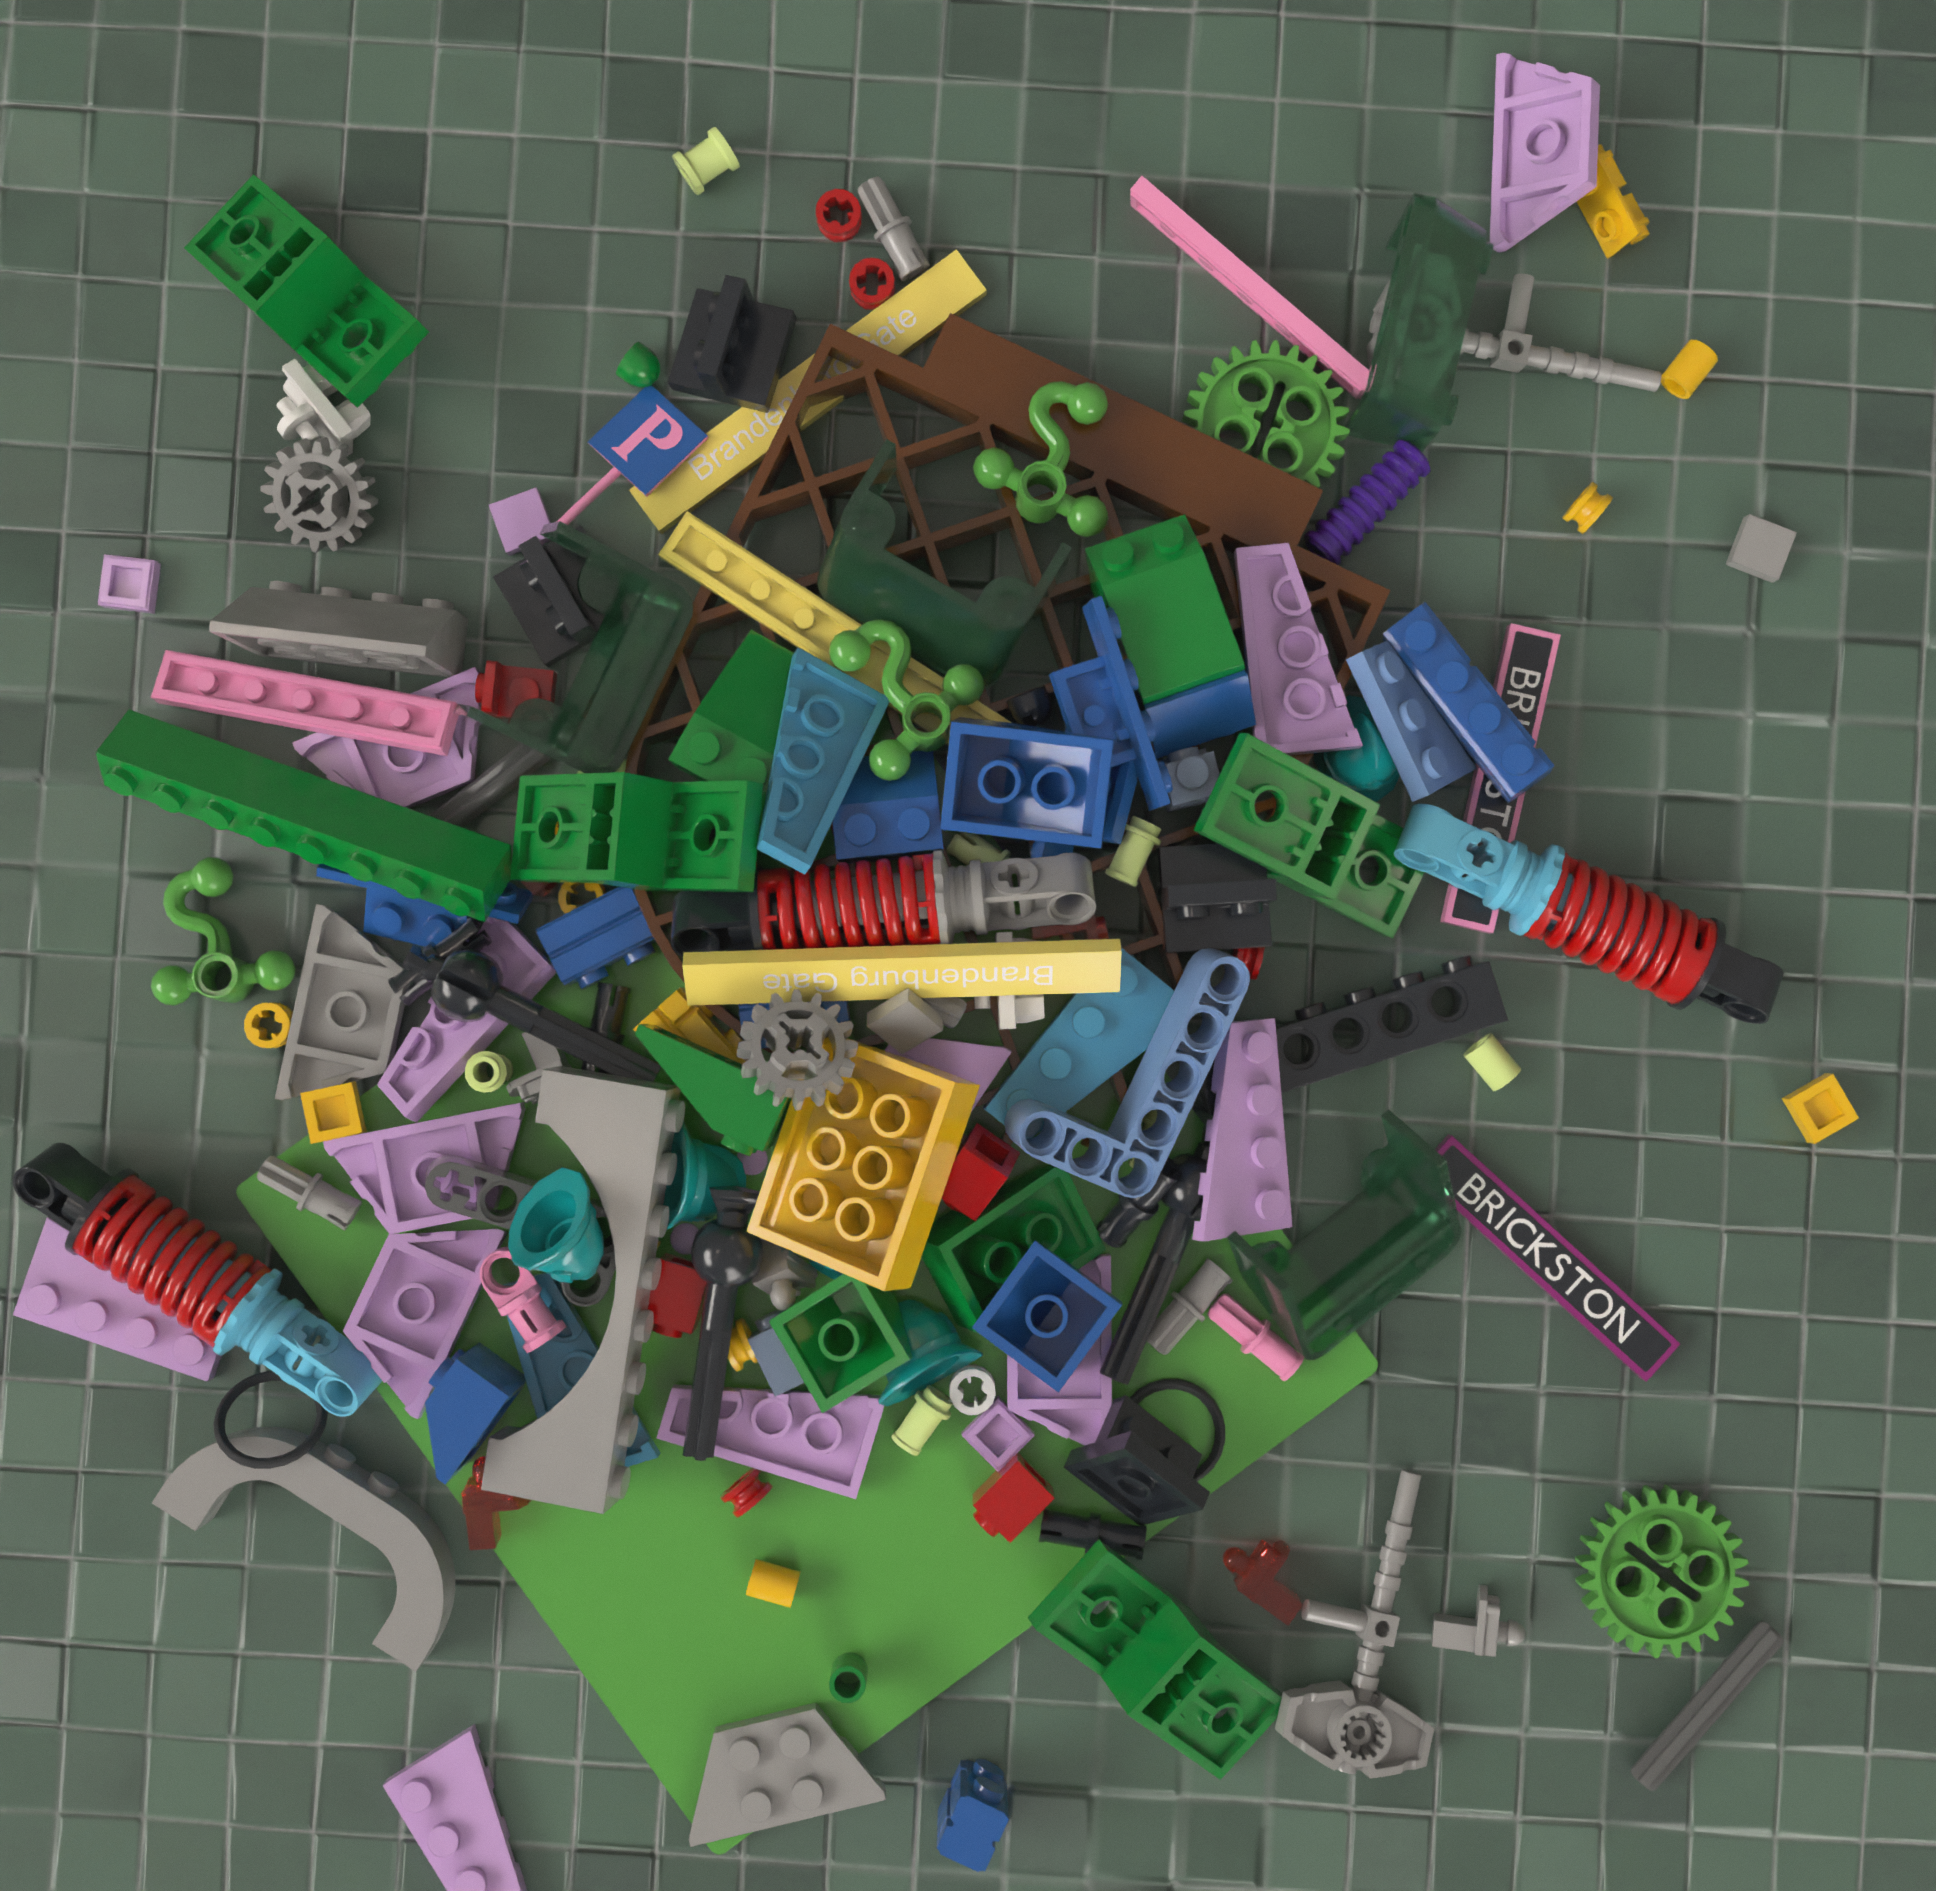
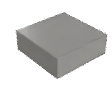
[1725,514,1797,583]
[867,988,943,1054]

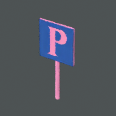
[546,385,709,539]

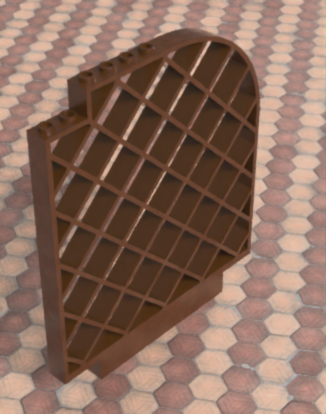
[625,313,1391,1148]

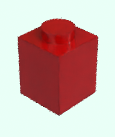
[941,1123,1020,1221]
[648,1253,707,1338]
[973,1452,1055,1543]

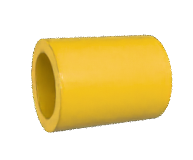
[1661,340,1718,399]
[745,1559,801,1608]

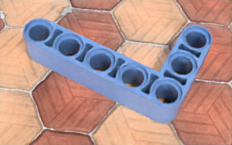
[1004,948,1250,1198]

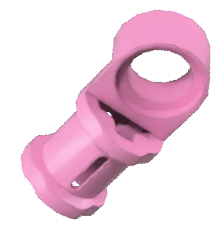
[480,1247,567,1353]

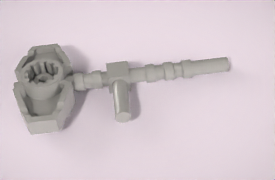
[1366,249,1662,411]
[1275,1470,1434,1778]

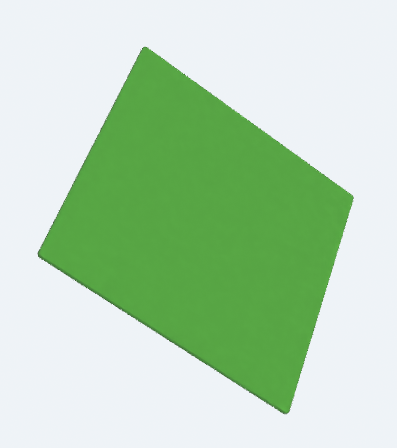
[236,713,1378,1855]

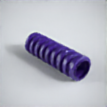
[1304,440,1431,565]

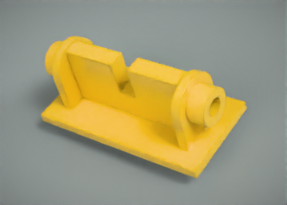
[1576,144,1650,259]

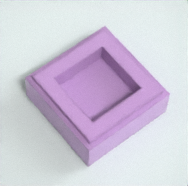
[489,488,557,556]
[98,554,161,614]
[961,1396,1035,1472]

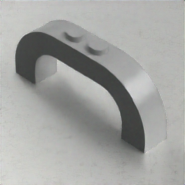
[152,1427,455,1672]

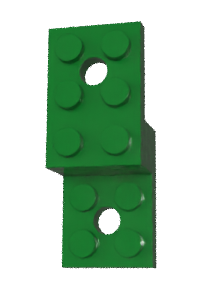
[184,174,429,408]
[1193,733,1425,939]
[510,772,763,892]
[1027,1539,1282,1780]

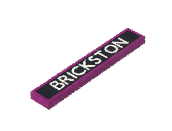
[1414,1135,1680,1382]

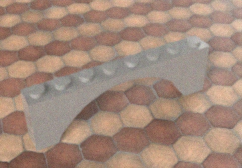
[481,1066,685,1514]

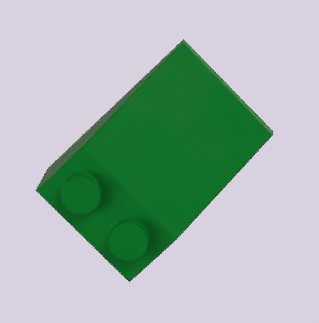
[1085,514,1245,705]
[669,630,794,815]
[635,1024,791,1156]
[922,1165,1106,1334]

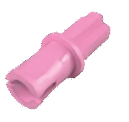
[1207,1293,1304,1381]

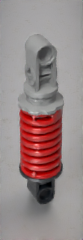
[671,850,1096,957]

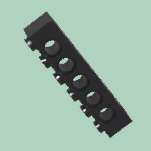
[1199,955,1509,1115]

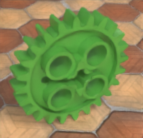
[1182,340,1350,488]
[1575,1485,1749,1658]

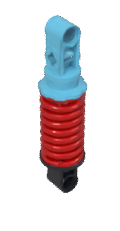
[1394,804,1784,1024]
[13,1143,382,1417]

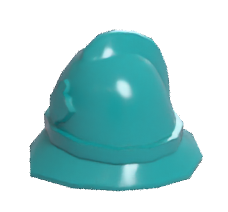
[1314,695,1400,802]
[663,1120,746,1229]
[508,1167,604,1283]
[878,1300,983,1406]

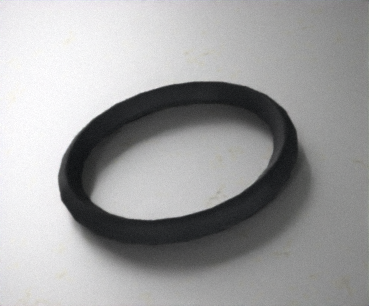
[213,1370,328,1469]
[1130,1379,1225,1481]

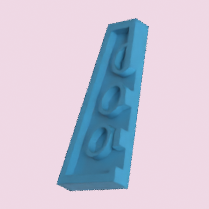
[756,648,890,875]
[983,948,1174,1139]
[503,1272,661,1467]

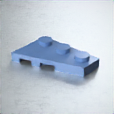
[1346,640,1477,802]

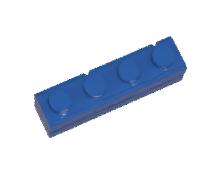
[1383,602,1554,804]

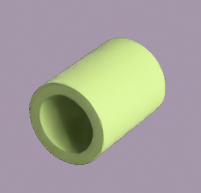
[1463,1033,1521,1091]

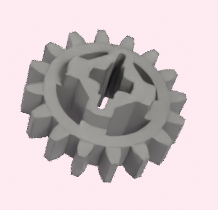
[260,437,378,552]
[737,989,858,1110]

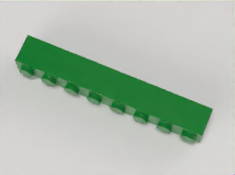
[95,709,512,922]

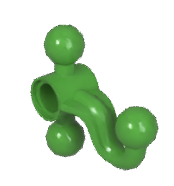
[973,381,1108,537]
[829,619,985,781]
[151,857,296,1006]

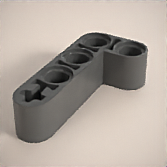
[425,1154,616,1307]

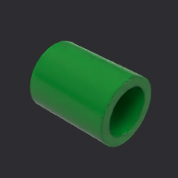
[829,1652,868,1703]

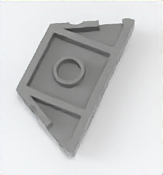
[275,904,410,1100]
[689,1703,887,1847]

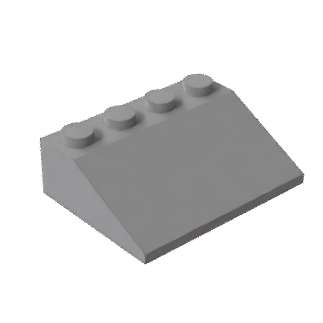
[209,581,468,678]

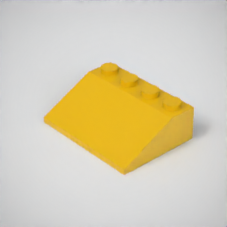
[746,1037,980,1291]

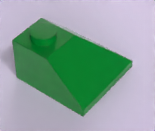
[769,1274,913,1414]

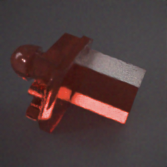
[461,1455,531,1551]
[1223,1540,1303,1625]

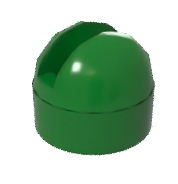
[616,341,660,388]

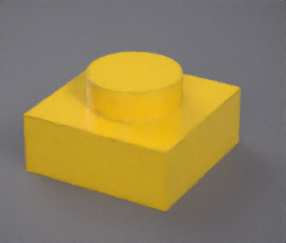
[1781,1073,1859,1144]
[300,1081,367,1144]

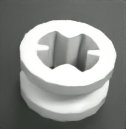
[949,1364,996,1415]

